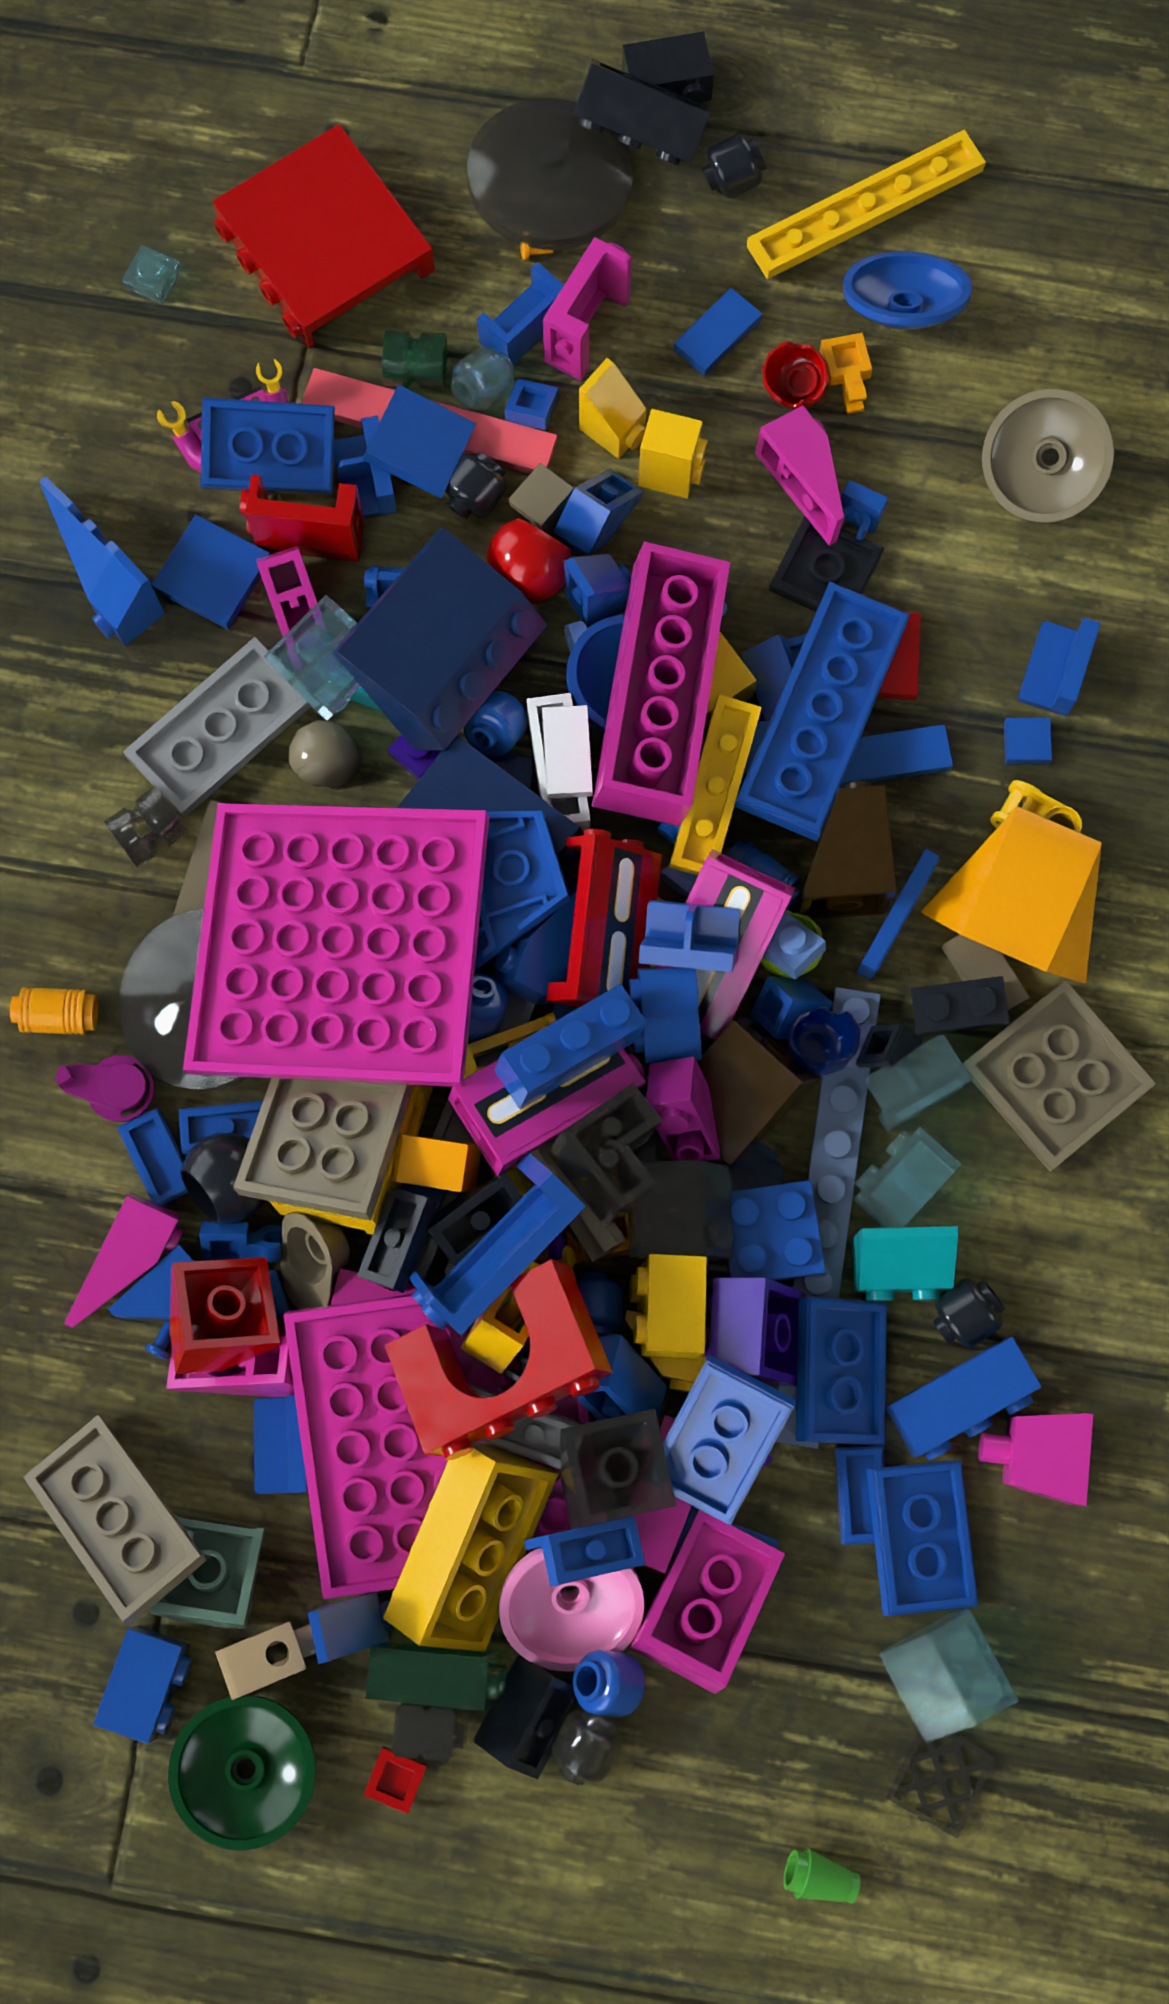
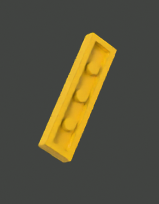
[668,694,762,876]

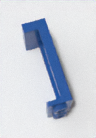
[408,1152,586,1335]

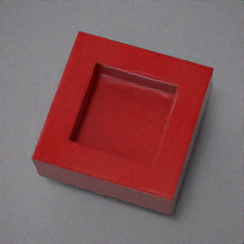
[363,1746,428,1814]

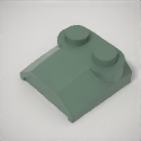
[148,1515,265,1629]

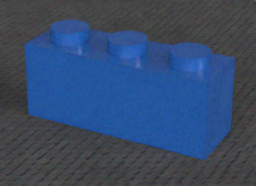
[494,984,647,1109]
[885,1337,1041,1461]

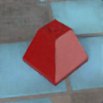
[170,1257,280,1374]

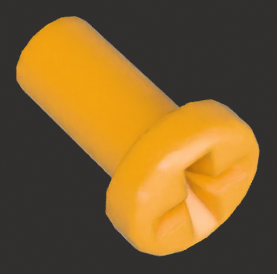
[520,238,554,260]

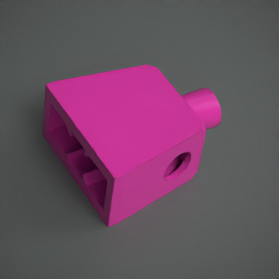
[978,1413,1094,1506]

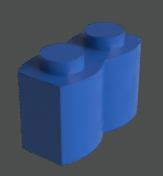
[629,966,701,1063]

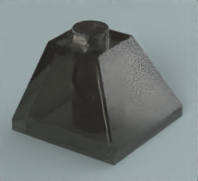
[560,1409,677,1530]

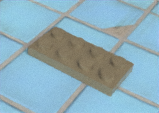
[23,1415,207,1626]

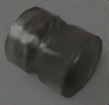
[103,786,189,869]

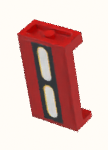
[546,829,662,1011]

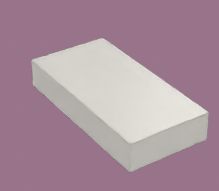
[542,705,593,799]

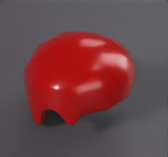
[762,341,830,409]

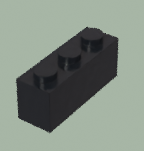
[573,58,710,165]

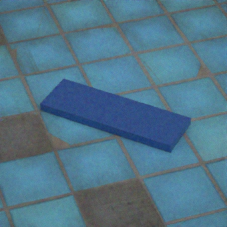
[734,582,910,841]

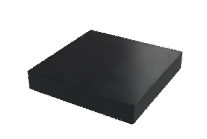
[769,516,885,612]

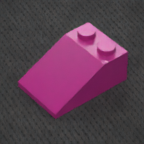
[629,1509,785,1694]

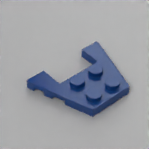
[475,810,571,971]

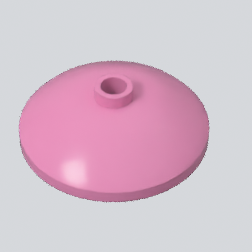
[499,1547,644,1672]

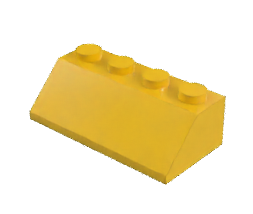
[383,1442,558,1652]

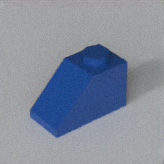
[554,468,644,555]
[564,554,631,628]
[108,1245,197,1321]

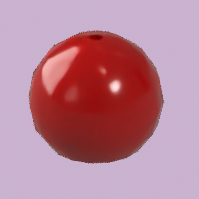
[486,518,571,605]

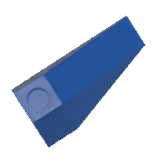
[39,476,165,646]

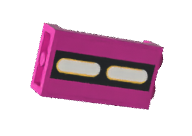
[656,849,795,1042]
[448,1049,646,1176]

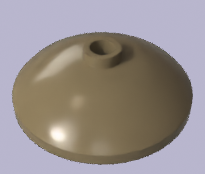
[982,389,1115,522]

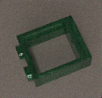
[365,1641,507,1711]

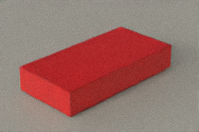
[877,612,921,701]

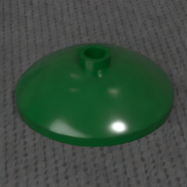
[168,1695,317,1851]

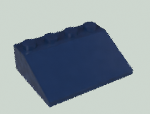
[332,528,547,750]

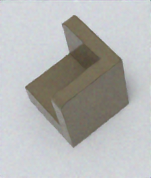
[509,463,574,535]

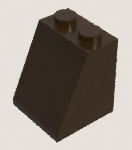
[795,781,897,920]
[697,1017,822,1165]

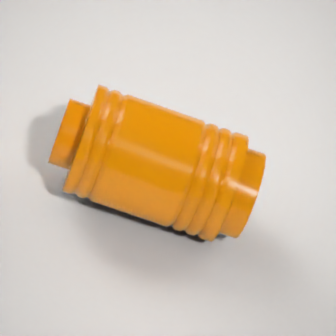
[10,987,98,1035]

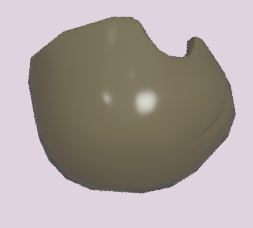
[289,720,361,789]

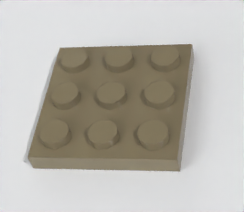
[960,980,1156,1172]
[233,1078,412,1220]

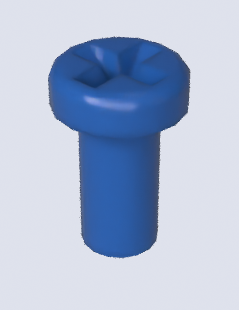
[145,1321,171,1360]

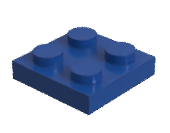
[719,1180,825,1281]

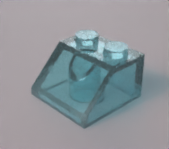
[264,595,361,721]
[878,1608,1019,1743]

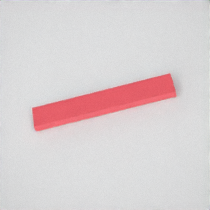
[301,368,557,475]

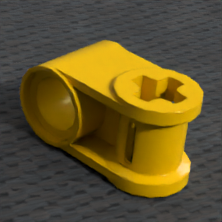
[990,780,1082,833]

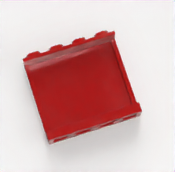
[212,124,435,349]

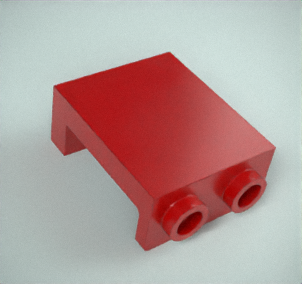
[240,474,365,562]

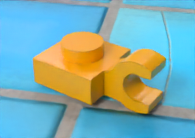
[820,333,872,415]

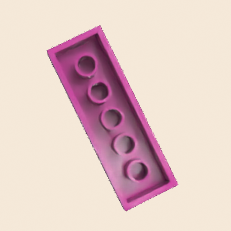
[591,542,730,826]

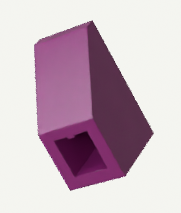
[645,1056,720,1166]

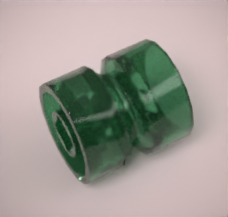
[382,330,448,390]

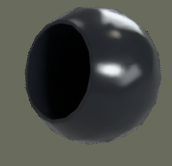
[180,1133,266,1224]

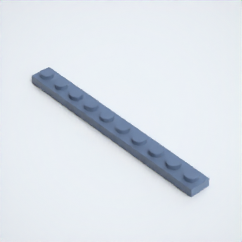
[775,987,880,1449]

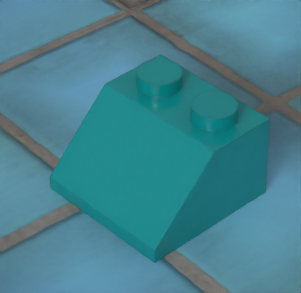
[851,1226,958,1302]

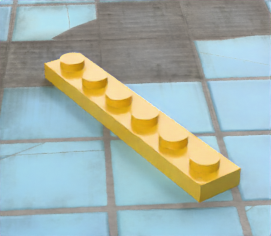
[747,129,986,280]

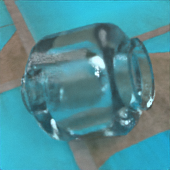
[451,346,514,412]

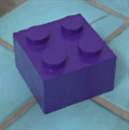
[705,1278,806,1387]

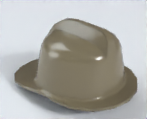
[281,1212,350,1310]

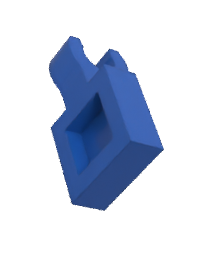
[199,1221,283,1262]

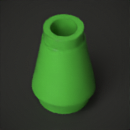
[784,1848,860,1904]

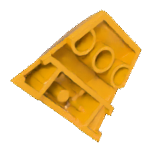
[920,806,1102,984]

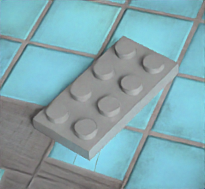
[123,637,315,818]

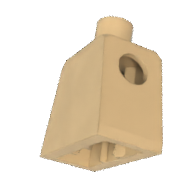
[215,1621,316,1700]

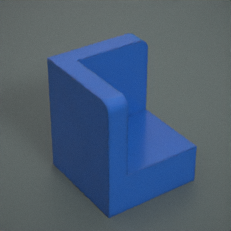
[750,976,833,1041]

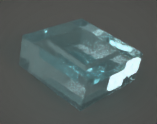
[122,245,181,304]

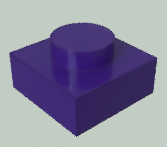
[387,734,442,780]

